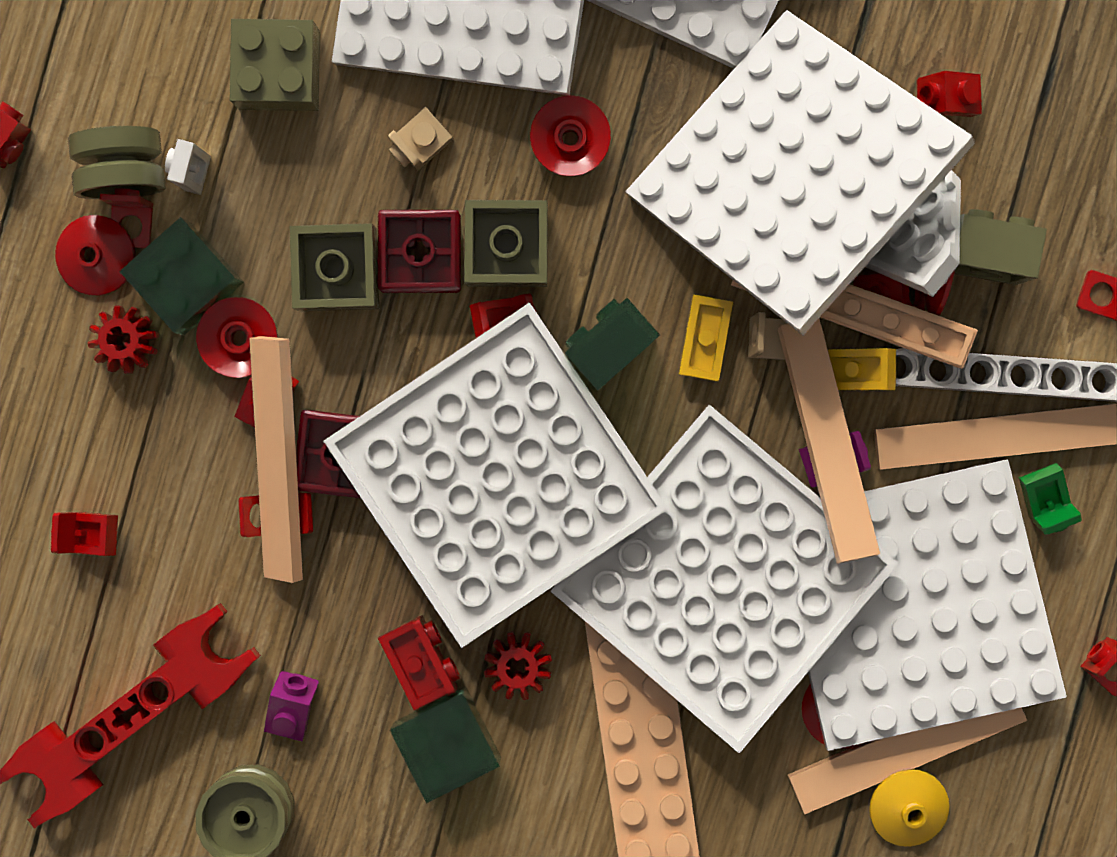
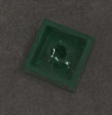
[119,217,244,335]
[564,298,660,392]
[390,686,501,804]

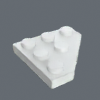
[865,170,961,296]

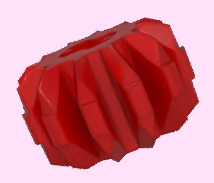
[88,305,159,374]
[484,631,552,700]

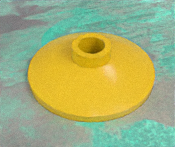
[869,769,949,847]

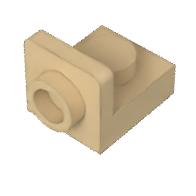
[388,107,453,171]

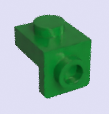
[1019,463,1082,535]

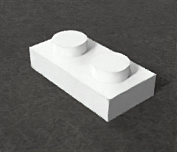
[165,139,211,195]

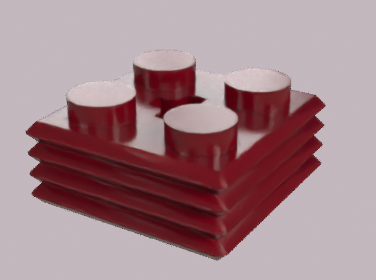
[378,210,461,293]
[296,410,361,498]

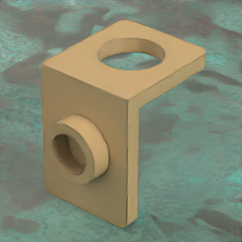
[748,312,788,360]

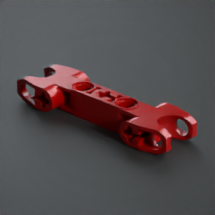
[0,603,261,828]

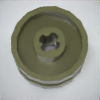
[68,126,166,199]
[196,765,294,857]

